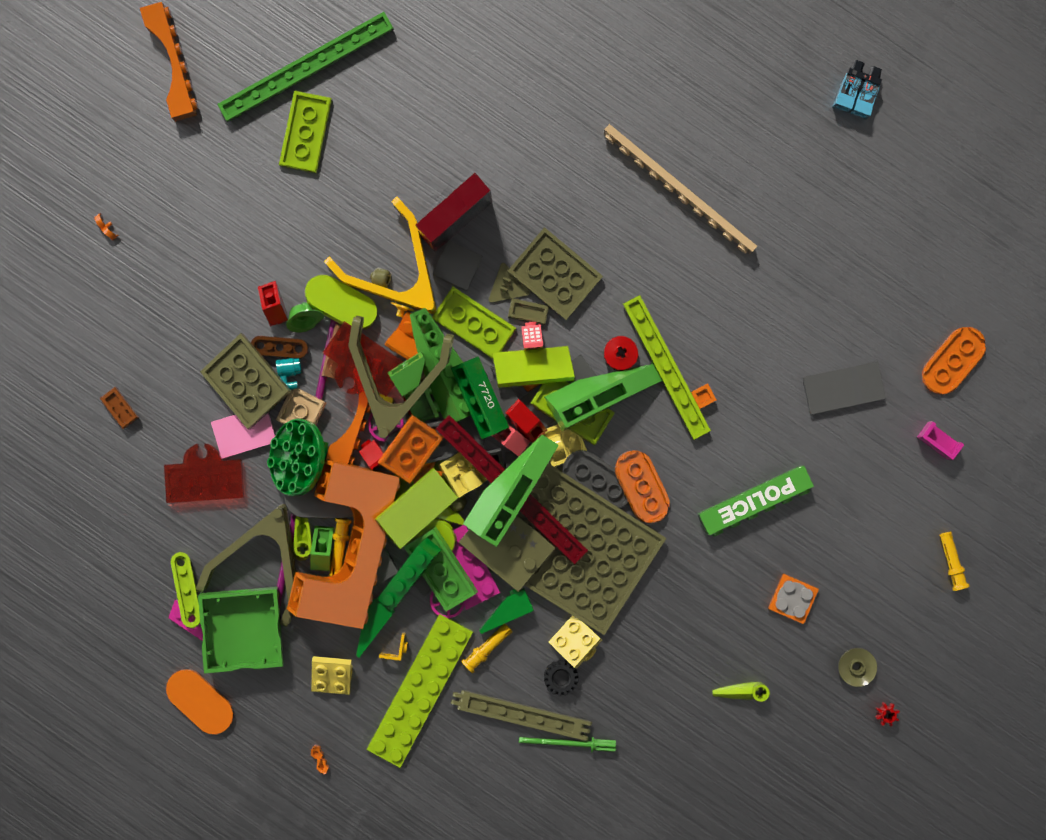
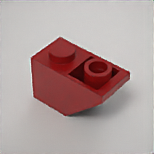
[505,399,548,443]

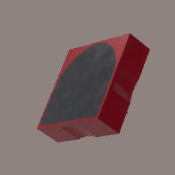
[415,173,492,252]

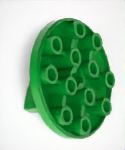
[267,419,328,496]

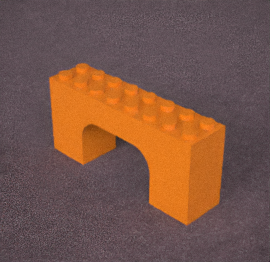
[287,459,400,629]

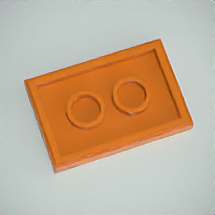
[378,415,444,484]

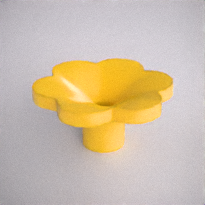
[391,302,414,318]

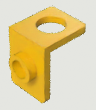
[379,633,408,661]

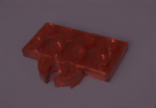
[322,321,403,397]
[164,443,244,503]

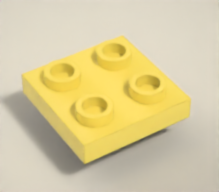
[544,424,587,467]
[438,452,487,498]
[549,615,602,669]
[311,656,353,695]

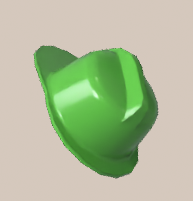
[286,302,324,333]

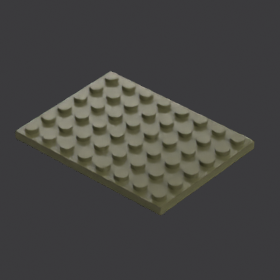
[517,463,666,635]

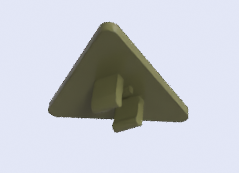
[489,263,530,303]

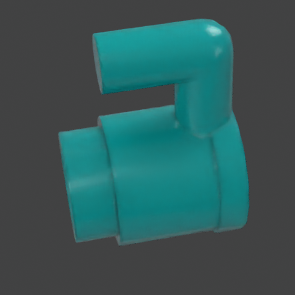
[276,358,302,390]

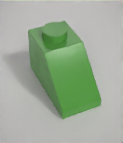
[388,352,425,396]
[310,526,334,571]

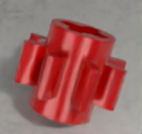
[875,702,900,727]

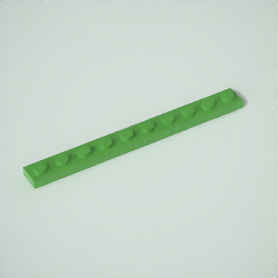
[217,12,394,122]

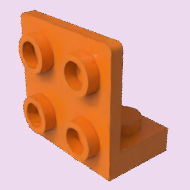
[384,311,418,360]

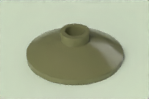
[838,648,877,687]

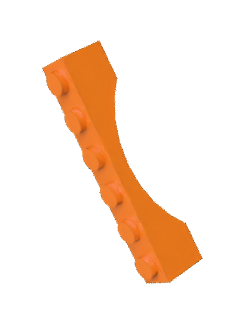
[140,2,198,122]
[326,355,385,465]

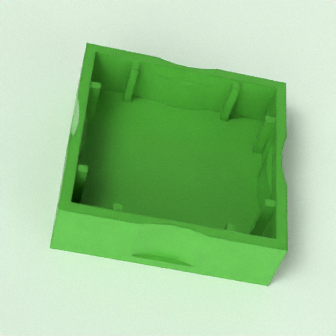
[198,587,284,673]

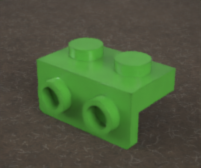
[404,380,440,422]

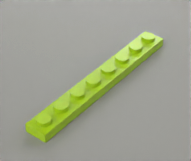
[623,295,711,440]

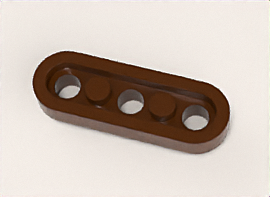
[251,336,309,359]

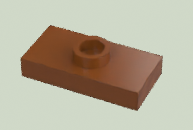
[100,387,139,429]

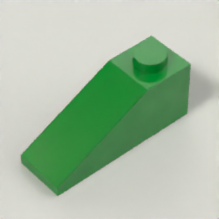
[479,588,534,634]
[356,596,396,658]

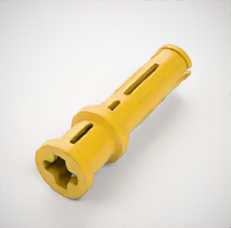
[329,518,352,576]
[939,531,970,591]
[461,624,513,673]

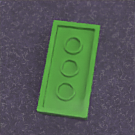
[404,527,478,611]

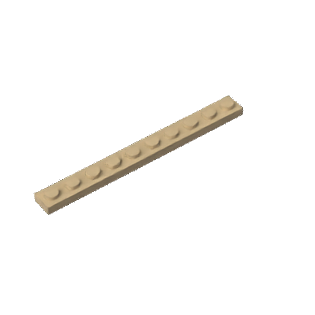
[604,124,757,254]

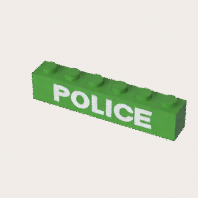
[698,465,814,537]

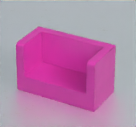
[917,421,964,460]

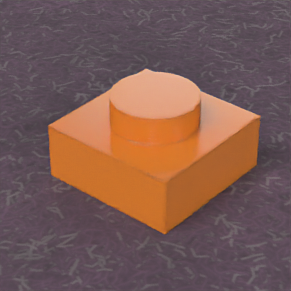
[691,383,717,409]

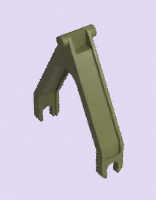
[349,316,454,438]
[196,504,296,627]

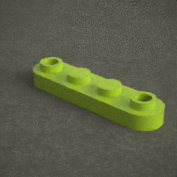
[171,552,200,629]

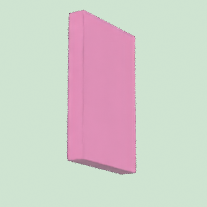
[211,412,276,459]

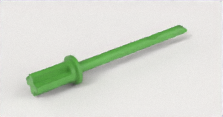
[519,737,616,752]

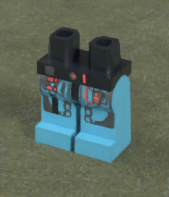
[832,60,882,119]

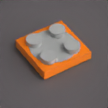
[768,574,819,624]

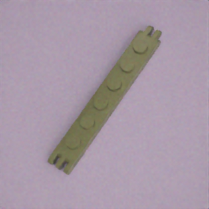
[451,690,592,741]

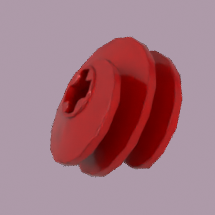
[604,336,639,370]

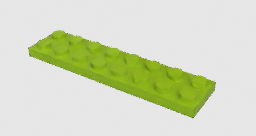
[367,614,473,768]

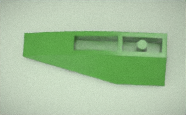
[410,308,471,422]
[544,364,663,431]
[463,435,558,547]

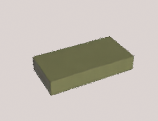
[508,298,549,325]

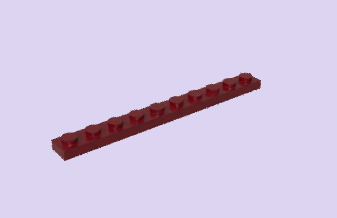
[435,415,588,564]

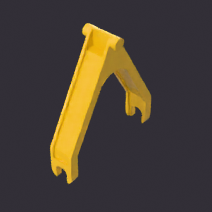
[324,197,437,314]

